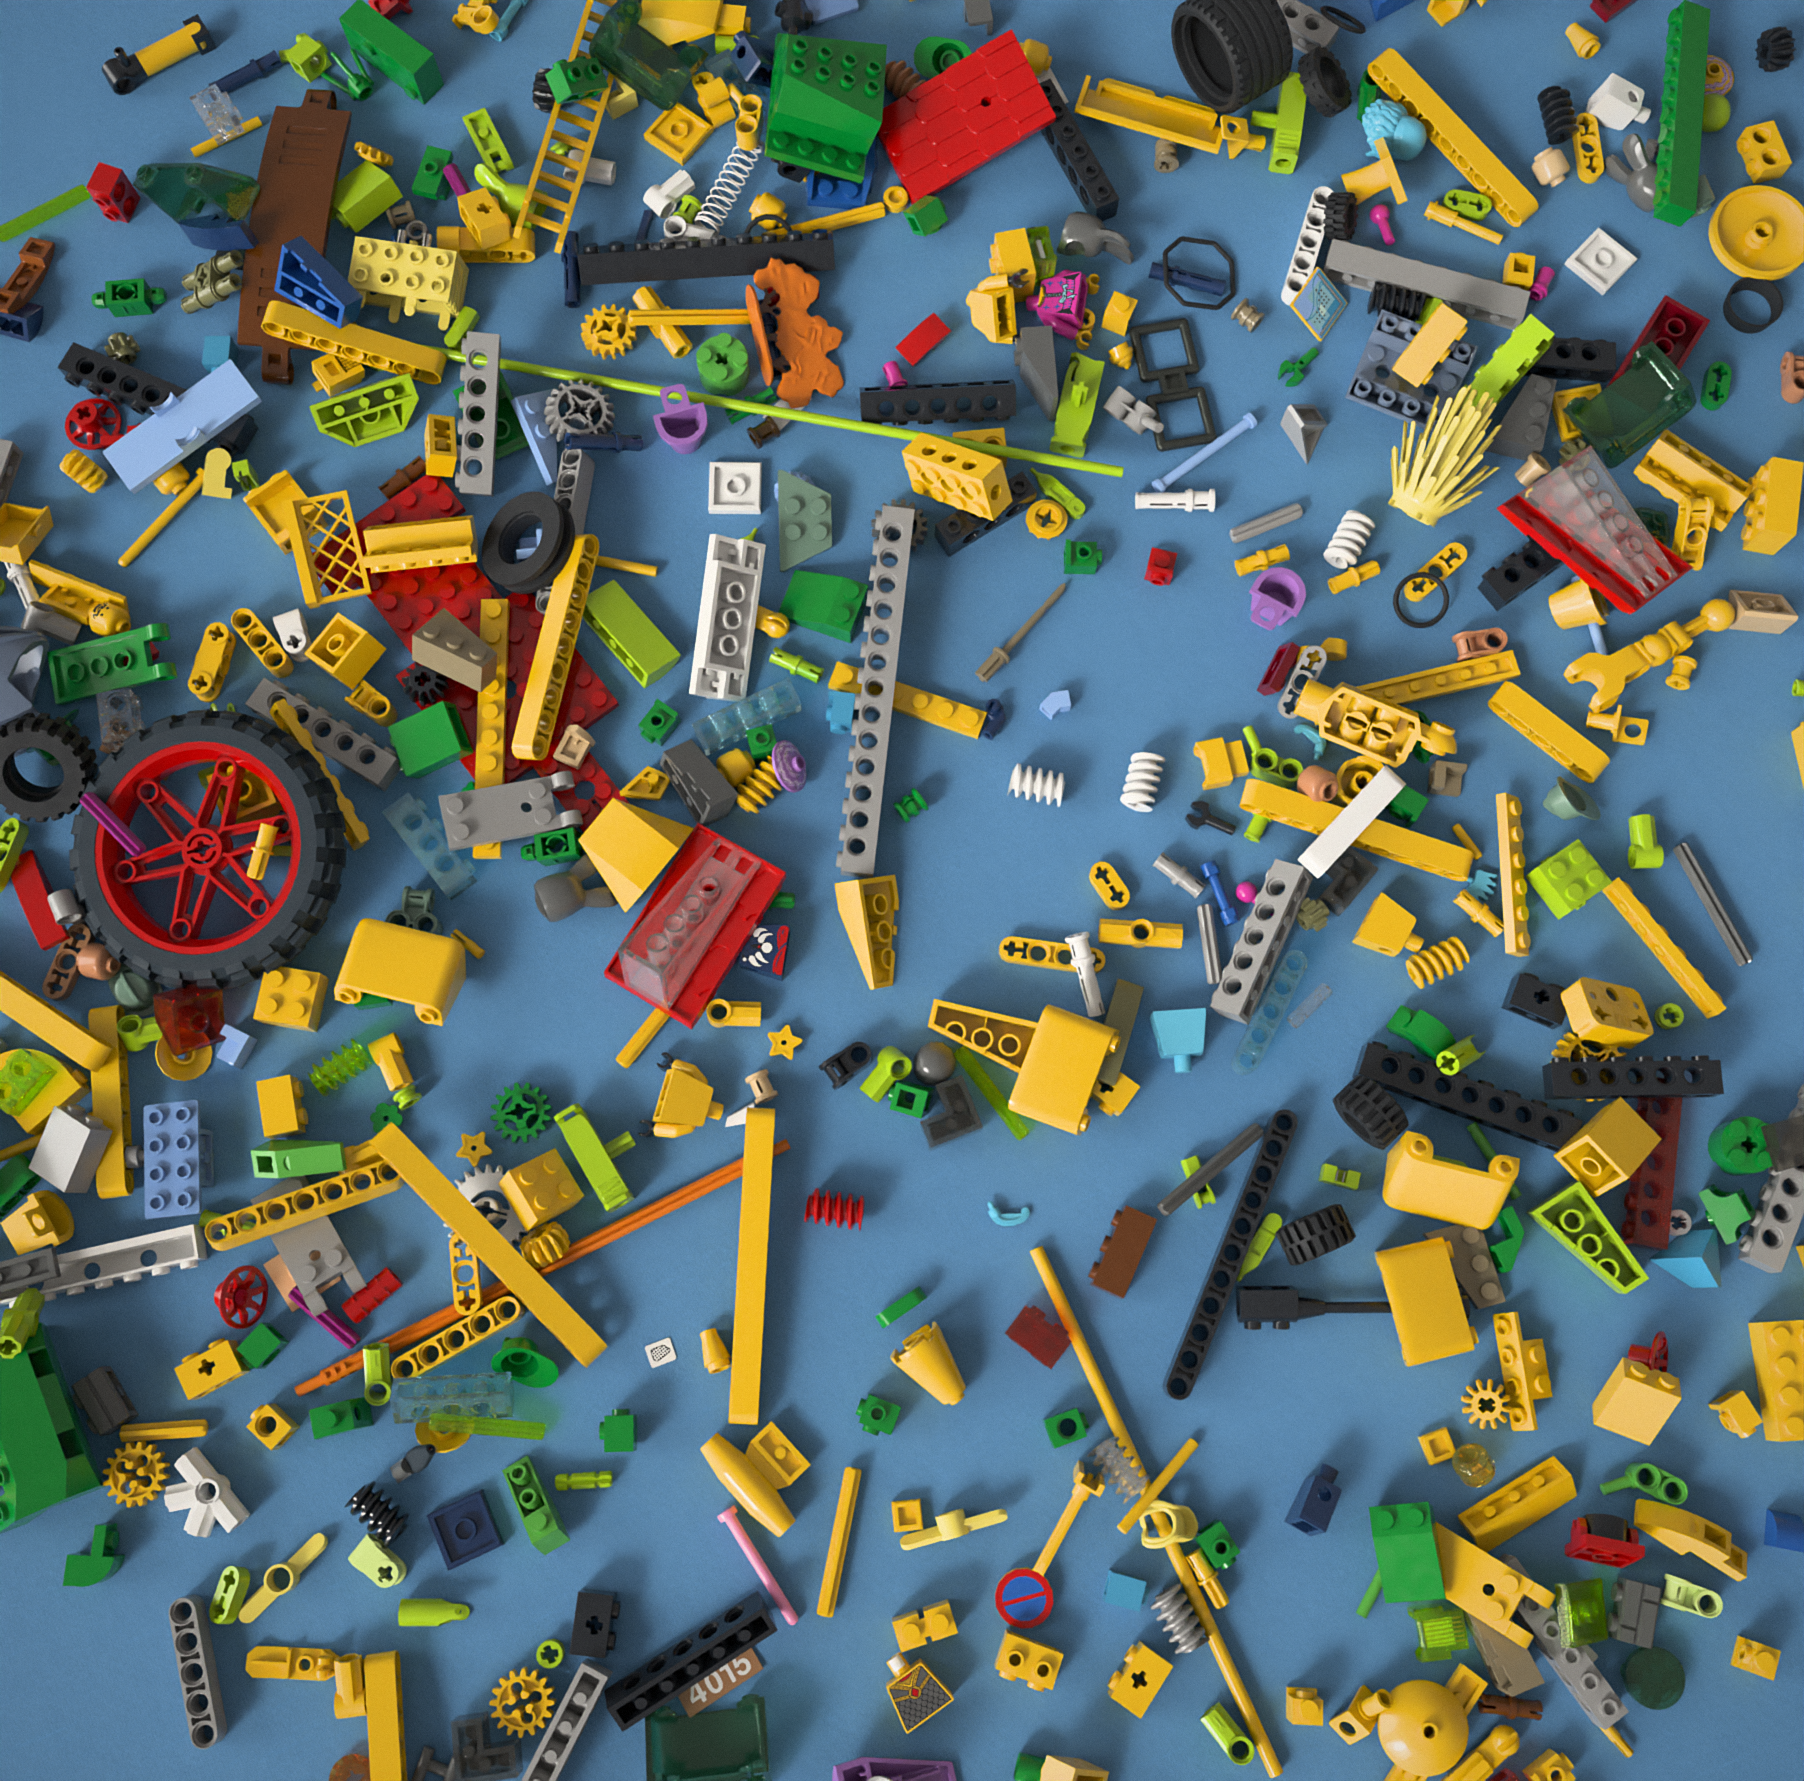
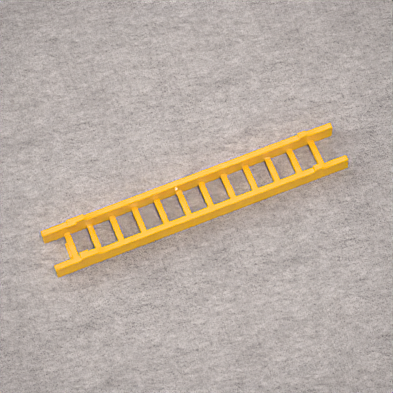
[513,0,638,254]

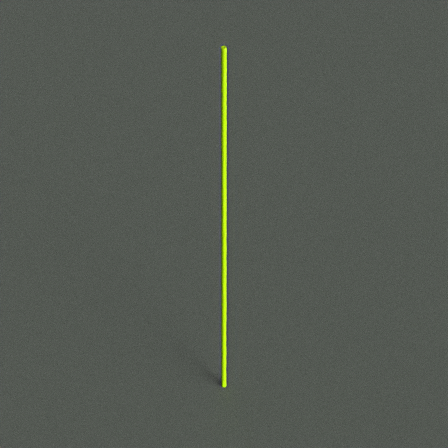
[415,343,1124,477]

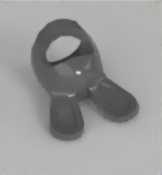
[1604,133,1658,213]
[1057,211,1134,265]
[534,853,619,922]

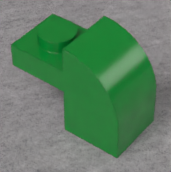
[1386,1005,1456,1061]
[63,1523,125,1587]

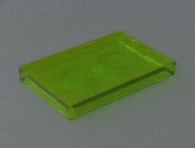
[1555,1577,1608,1648]

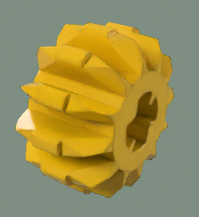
[59,449,108,493]
[519,1222,570,1268]
[1461,1379,1512,1429]

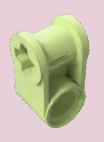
[348,1533,407,1588]
[1659,1574,1723,1618]

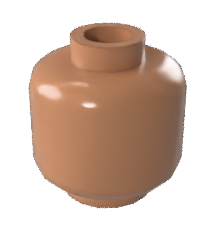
[1297,765,1338,802]
[76,943,121,980]

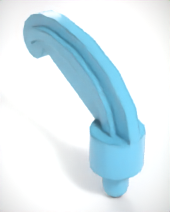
[1294,725,1326,760]
[988,1201,1030,1227]

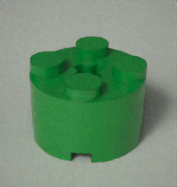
[1708,1116,1778,1176]

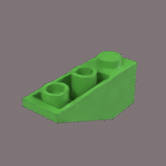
[251,1139,347,1178]
[502,1455,570,1555]

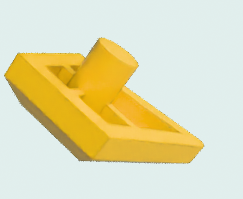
[620,766,671,801]

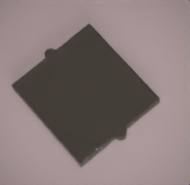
[1761,1115,1804,1172]

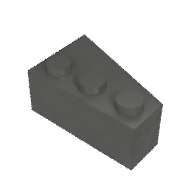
[1485,374,1557,461]
[659,739,738,827]

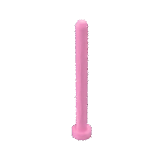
[717,1505,798,1625]

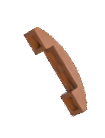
[0,237,55,314]

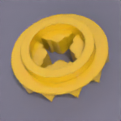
[353,141,394,167]
[1025,499,1067,541]

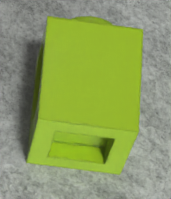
[285,35,332,83]

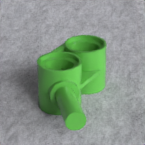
[1599,1462,1688,1505]

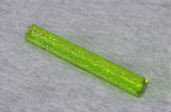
[0,184,90,242]
[954,1046,1030,1141]
[428,1412,545,1440]

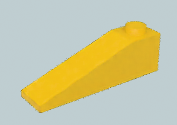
[835,875,899,990]

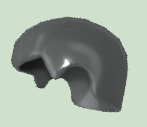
[912,1041,956,1086]

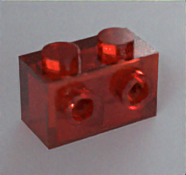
[1003,1305,1072,1370]

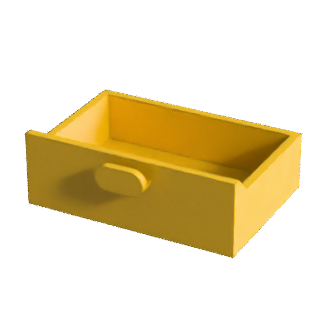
[0,503,54,565]

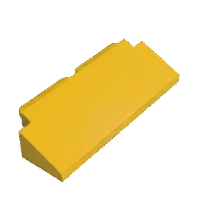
[1074,75,1223,154]

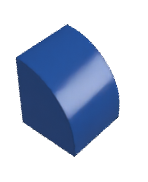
[1764,1509,1804,1553]

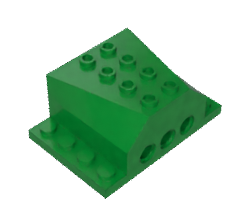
[764,33,887,183]

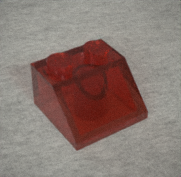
[153,984,226,1056]

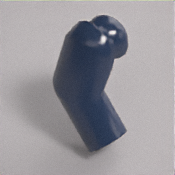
[982,699,1006,740]

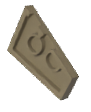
[1422,1224,1506,1309]

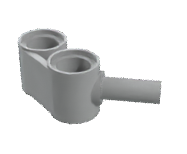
[1102,386,1164,435]

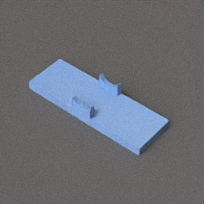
[103,359,262,494]

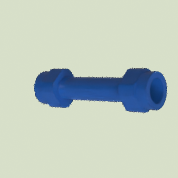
[1200,860,1240,926]

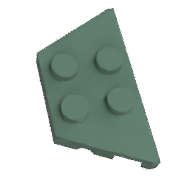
[778,470,832,572]

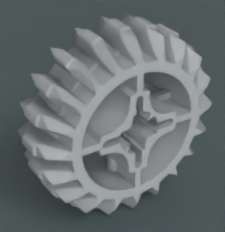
[544,378,615,445]

